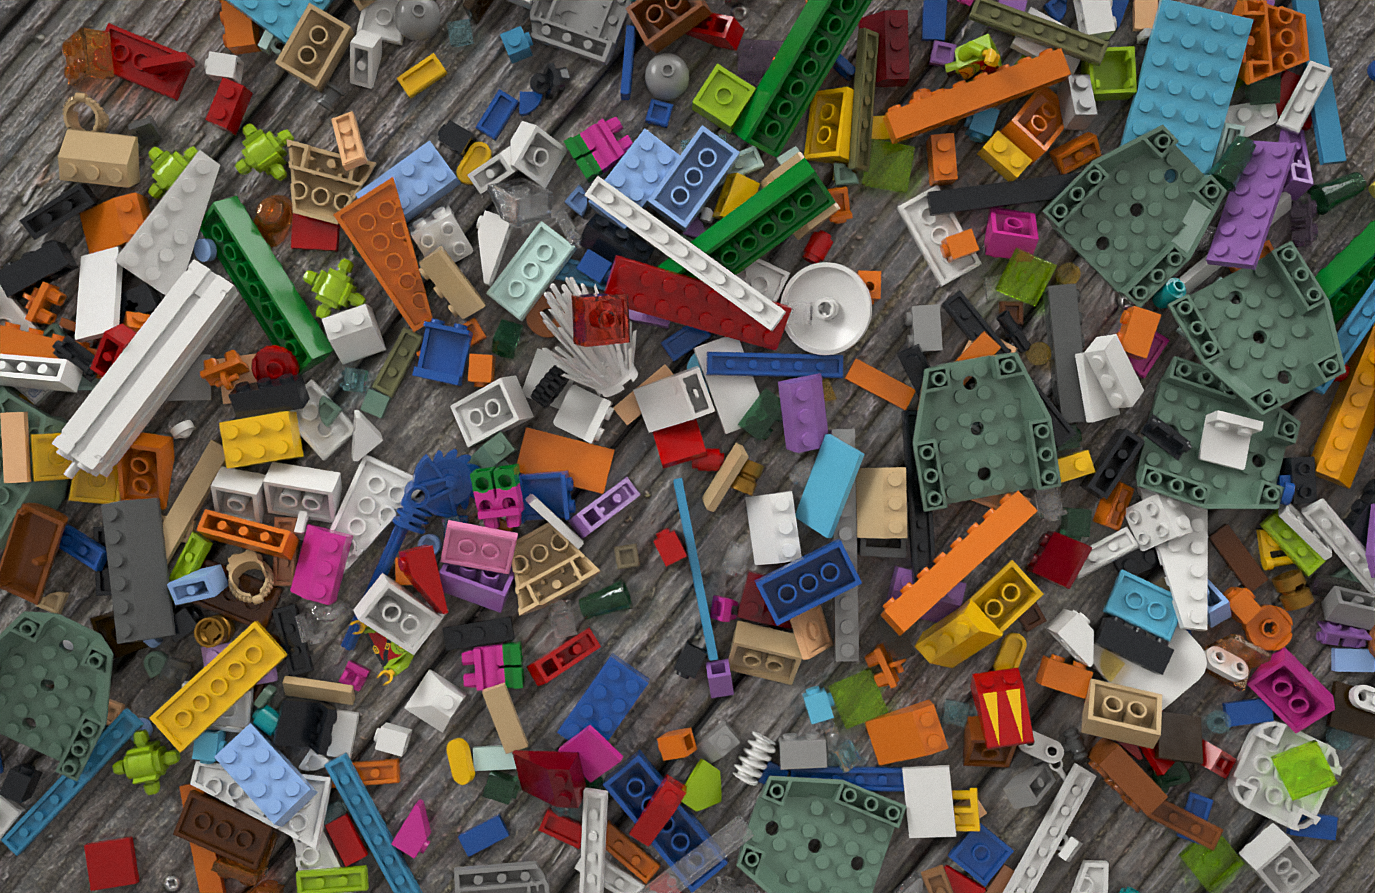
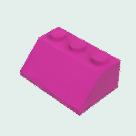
[290,524,353,605]
[1247,647,1335,733]

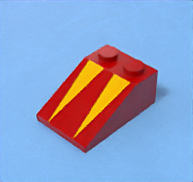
[970,668,1034,750]

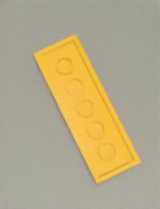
[149,621,288,752]

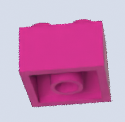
[984,207,1039,262]

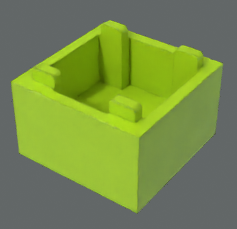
[1081,46,1137,101]
[692,64,756,134]

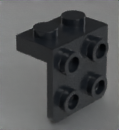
[273,699,337,755]

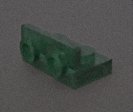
[737,388,782,442]

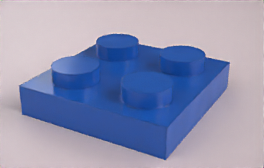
[948,822,1014,886]

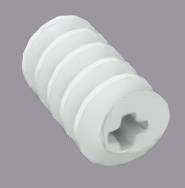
[733,732,776,786]

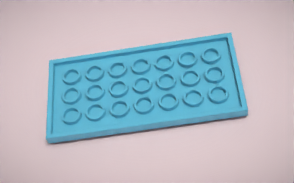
[1120,0,1253,183]

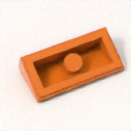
[1049,132,1102,175]
[1093,482,1135,531]

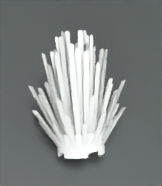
[540,277,638,397]

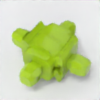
[235,124,295,181]
[148,146,199,199]
[303,258,366,319]
[112,729,181,795]

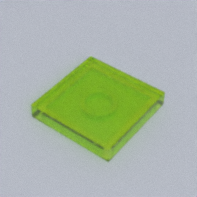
[861,139,915,193]
[995,247,1057,306]
[828,668,888,729]
[1271,740,1338,801]
[1178,835,1245,893]

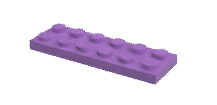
[1206,140,1297,270]

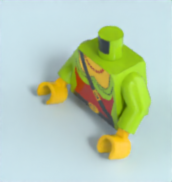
[945,34,1002,83]
[350,620,416,686]

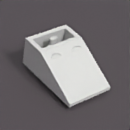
[633,366,715,433]

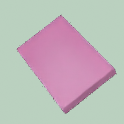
[440,520,518,575]

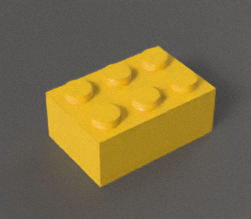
[219,411,304,469]

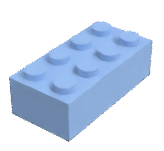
[648,125,740,232]
[588,129,680,232]
[355,140,461,223]
[214,723,318,827]

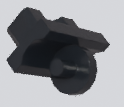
[530,63,570,100]

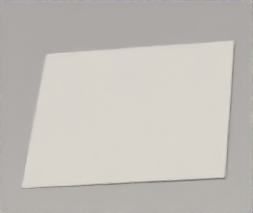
[522,348,574,409]

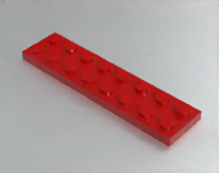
[602,255,792,351]

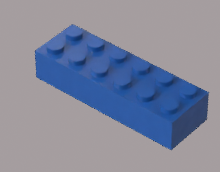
[603,749,728,893]

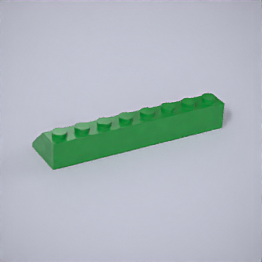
[732,0,872,158]
[658,158,836,280]
[200,196,334,374]
[1315,220,1375,325]

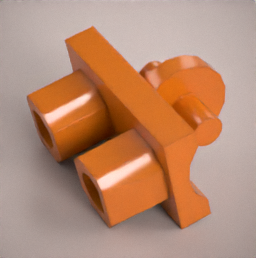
[22,282,67,325]
[200,350,250,391]
[865,642,906,688]

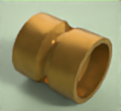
[730,459,765,496]
[1271,569,1315,611]
[194,614,235,648]

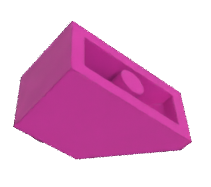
[391,799,431,859]

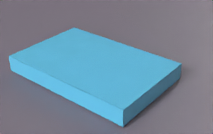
[1102,569,1178,642]

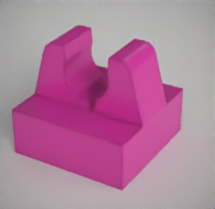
[710,595,738,622]
[338,660,371,692]

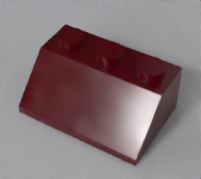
[858,10,909,87]

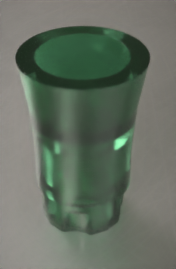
[1206,136,1256,192]
[1307,172,1367,215]
[579,578,633,620]

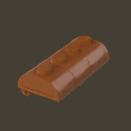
[0,503,68,605]

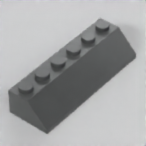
[101,498,176,644]

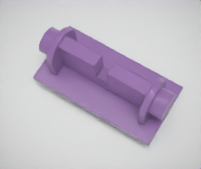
[1316,621,1372,649]

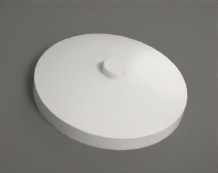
[781,262,872,355]

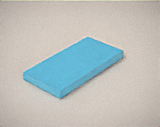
[795,434,865,538]

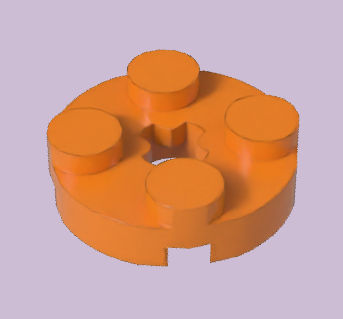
[1242,604,1293,651]

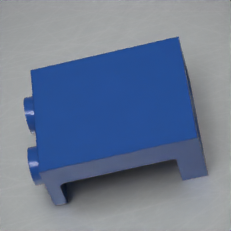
[412,319,473,386]
[519,471,576,524]

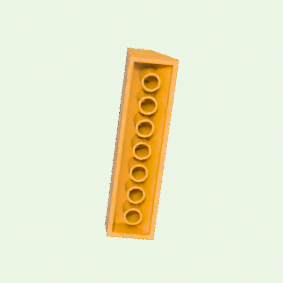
[1310,323,1375,489]

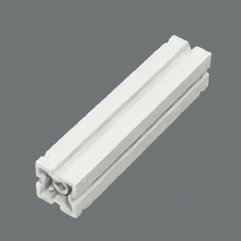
[52,259,243,479]

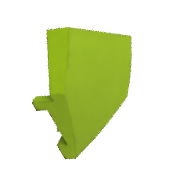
[681,758,722,812]

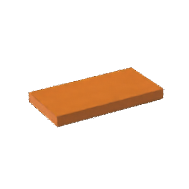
[517,427,615,494]

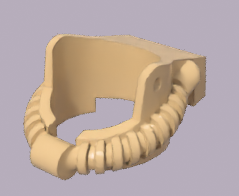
[62,92,109,133]
[226,549,274,605]

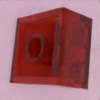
[571,294,630,347]

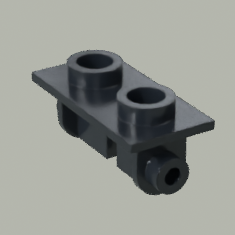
[52,335,98,382]
[1140,414,1192,460]

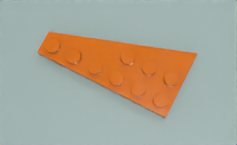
[333,177,433,332]

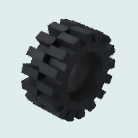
[530,365,569,409]

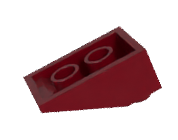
[1026,530,1092,590]
[737,570,793,629]
[512,750,586,808]

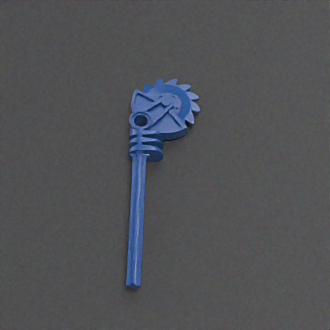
[341,449,480,651]

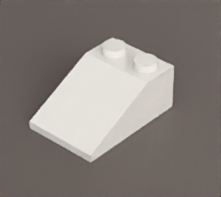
[450,376,534,447]
[353,573,442,655]
[1239,823,1320,893]

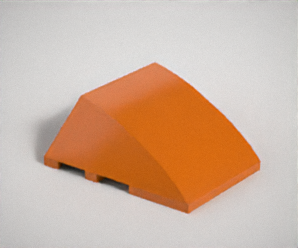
[1232,0,1309,85]

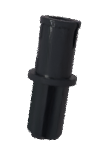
[996,310,1031,353]

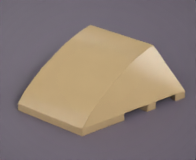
[286,139,377,225]
[512,522,601,616]

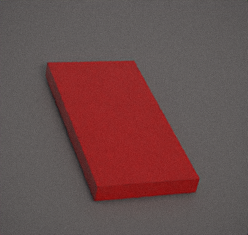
[91,23,195,101]

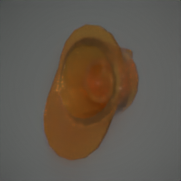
[253,194,293,248]

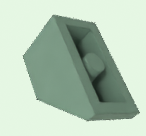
[469,432,518,468]

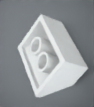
[263,462,342,523]
[745,491,802,565]

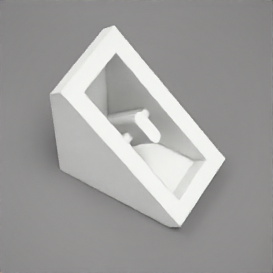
[351,410,383,461]

